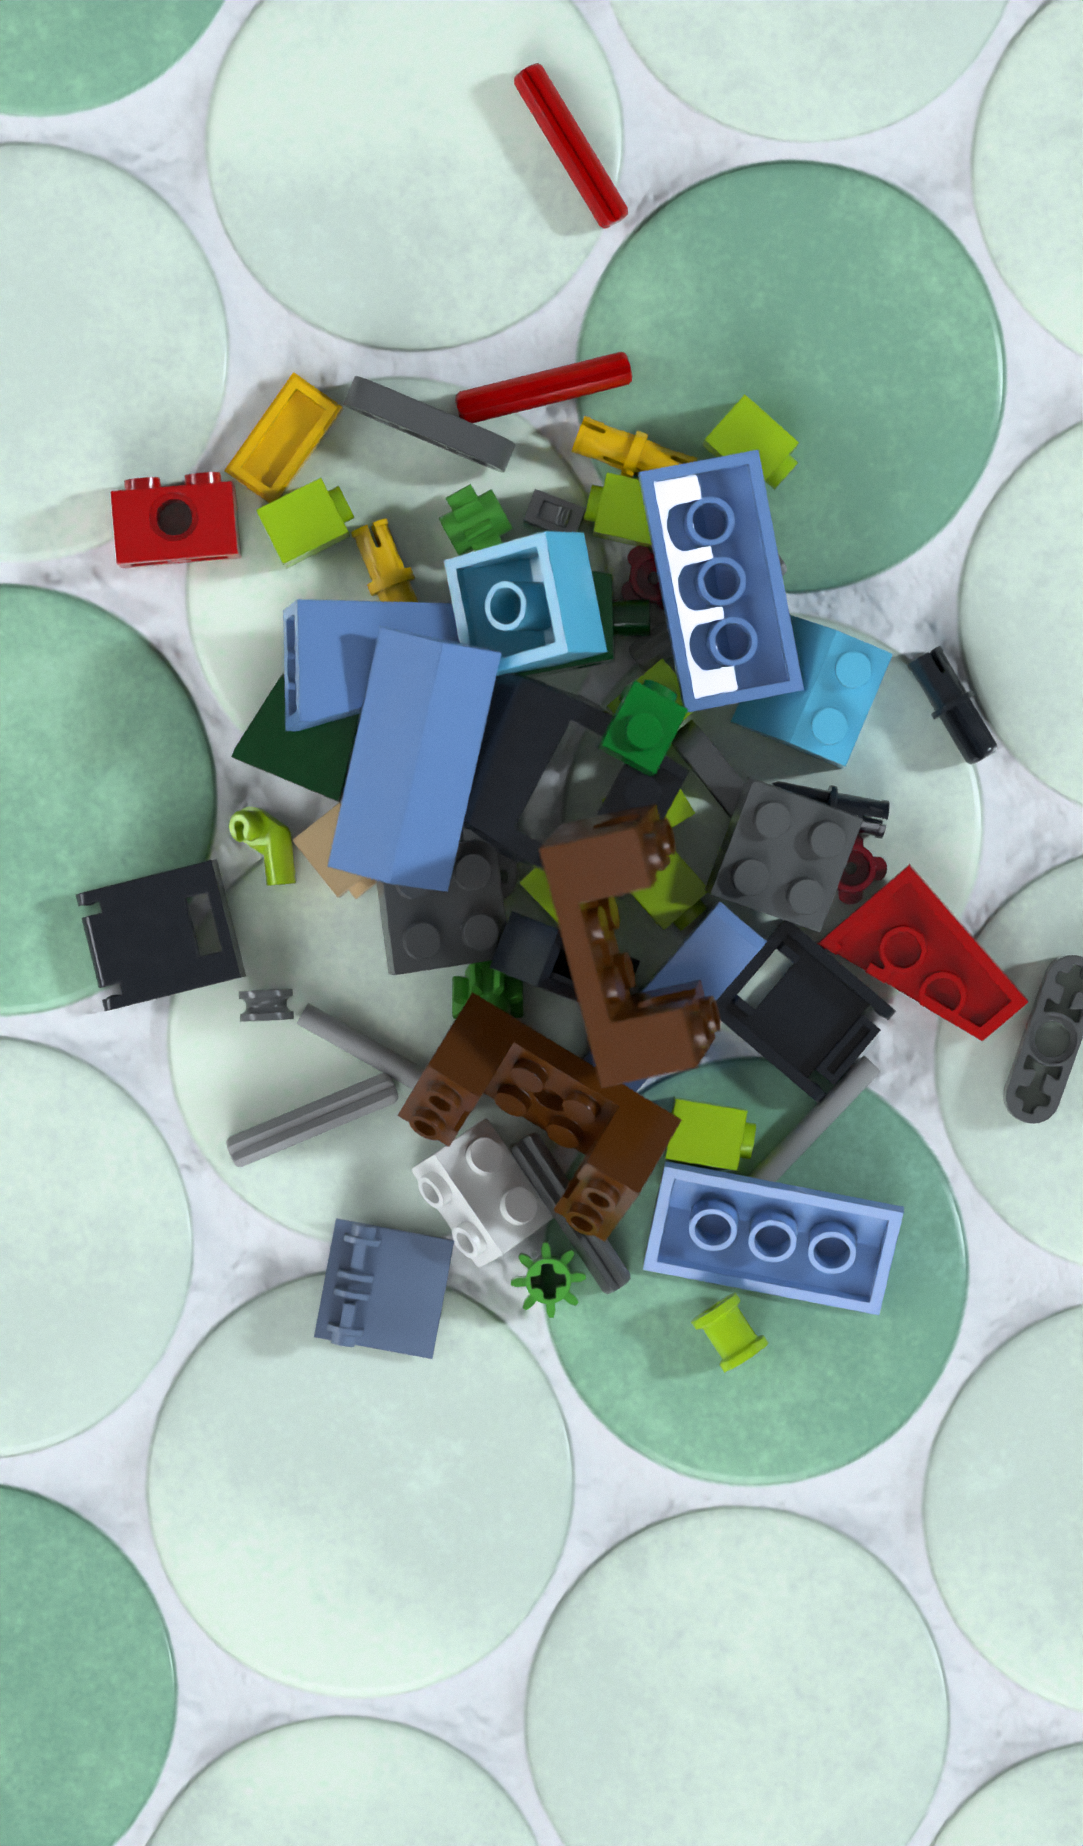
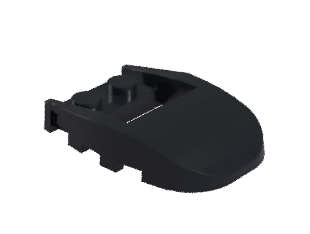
[463,673,690,900]

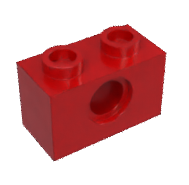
[110,472,241,569]

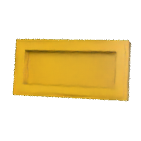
[224,372,343,503]

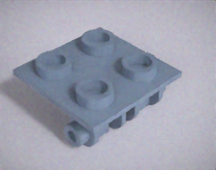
[314,1218,454,1359]

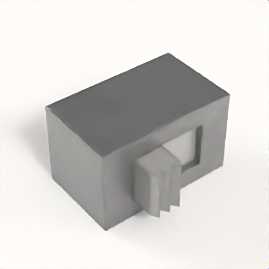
[523,489,586,532]

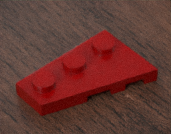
[818,864,1028,1041]

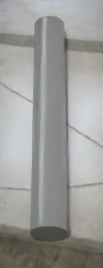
[297,1003,425,1089]
[747,1055,881,1182]

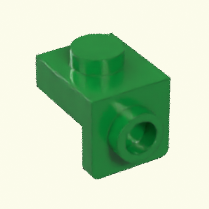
[597,679,689,777]

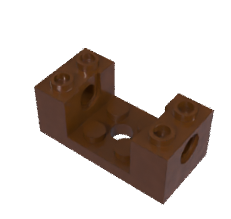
[539,803,721,1088]
[397,992,682,1242]

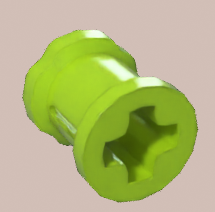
[691,1292,769,1373]

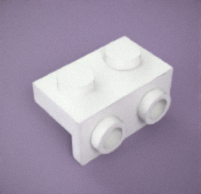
[412,1118,554,1267]

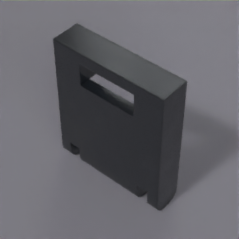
[76,859,246,1012]
[716,920,896,1103]

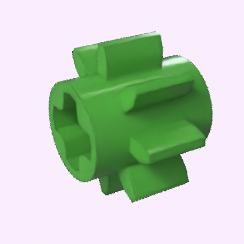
[439,484,513,556]
[452,960,524,1019]
[511,1241,586,1318]

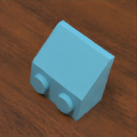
[444,531,607,676]
[731,615,893,769]

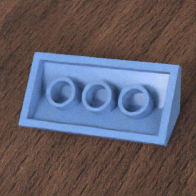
[638,450,804,713]
[328,626,501,892]
[643,1161,904,1315]

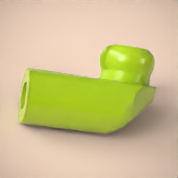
[228,806,296,886]

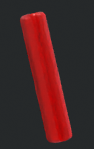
[514,63,628,229]
[455,352,632,423]

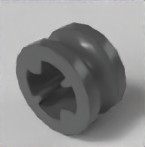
[239,989,294,1022]

